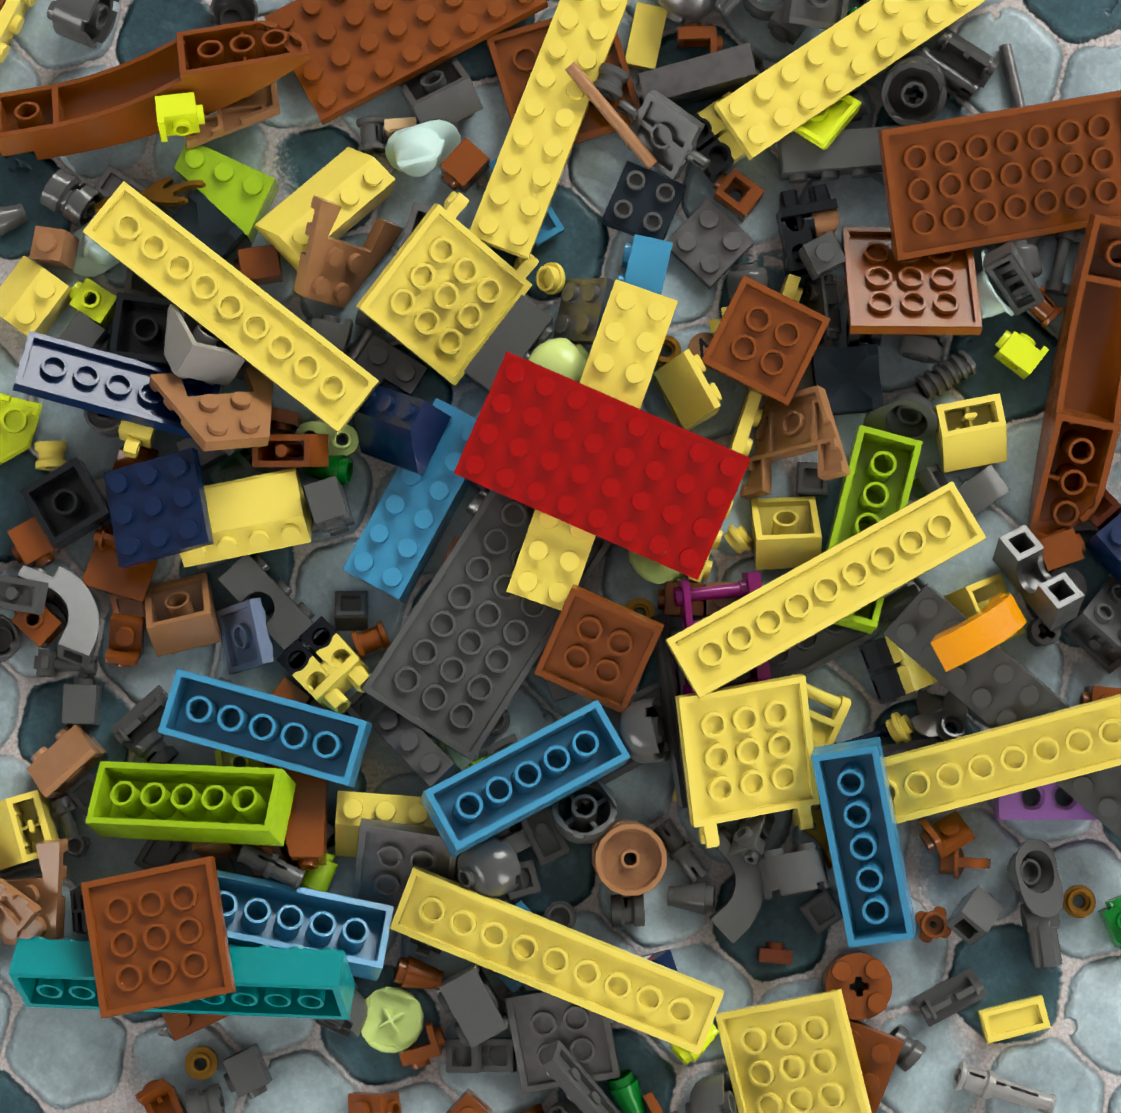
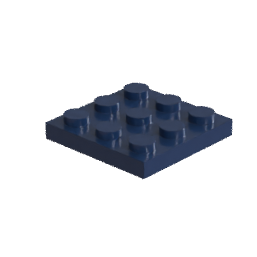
[103,448,214,568]

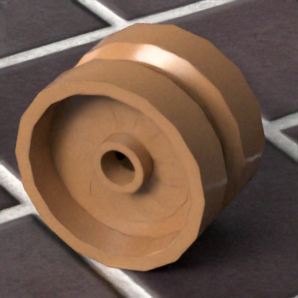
[591,819,667,896]

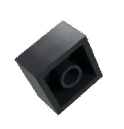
[109,292,173,369]
[20,457,111,550]

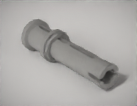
[953,1061,1056,1113]

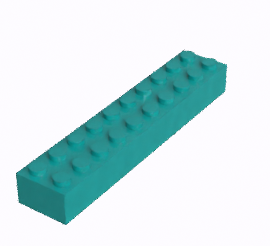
[8,937,355,1020]

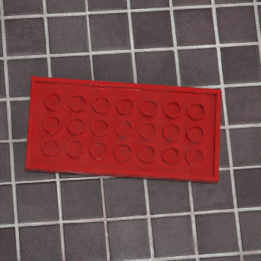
[454,351,751,580]

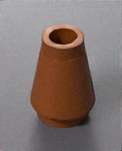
[393,955,444,990]

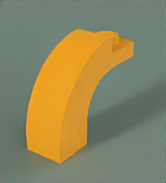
[930,592,1027,672]

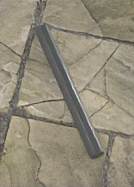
[651,614,689,808]

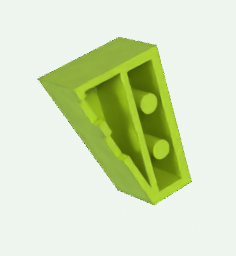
[174,143,279,244]

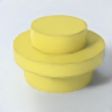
[536,262,565,295]
[724,524,753,555]
[885,712,914,744]

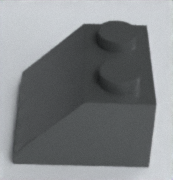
[398,56,483,124]

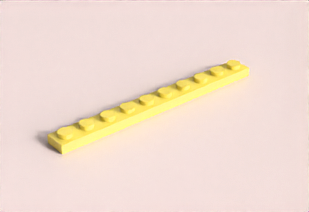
[685,274,803,583]

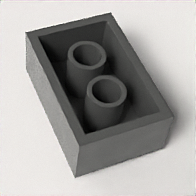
[437,963,509,1048]

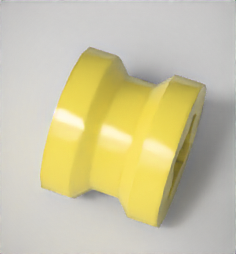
[34,441,68,471]

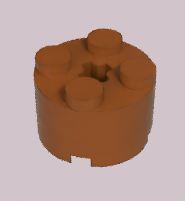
[822,950,892,1020]

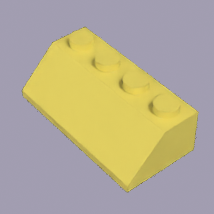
[254,147,396,271]
[180,467,313,568]
[335,790,458,865]

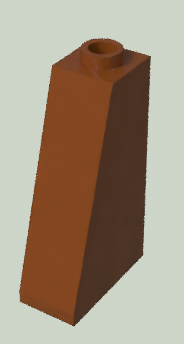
[265,763,329,870]

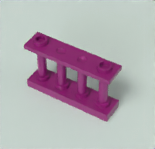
[673,571,771,695]

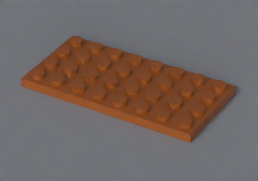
[264,0,548,125]
[877,90,1121,261]

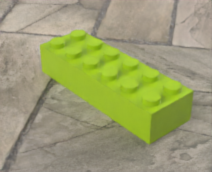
[825,425,923,634]
[85,761,296,846]

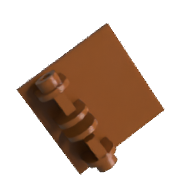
[82,525,159,603]

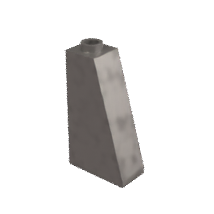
[636,43,765,105]

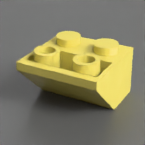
[652,349,722,430]
[932,393,1007,474]
[0,789,59,871]

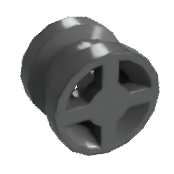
[593,63,630,101]

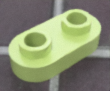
[295,421,359,457]

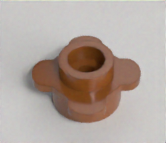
[915,906,951,943]

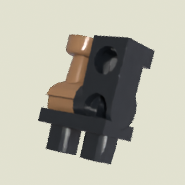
[776,184,844,277]

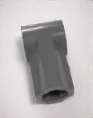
[1020,904,1063,968]

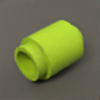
[299,852,339,892]

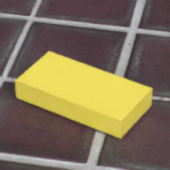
[625,2,668,71]
[977,995,1051,1044]

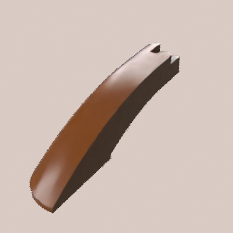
[0,20,311,160]
[1027,213,1121,540]

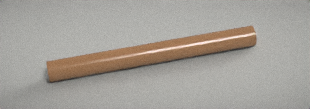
[565,61,657,169]

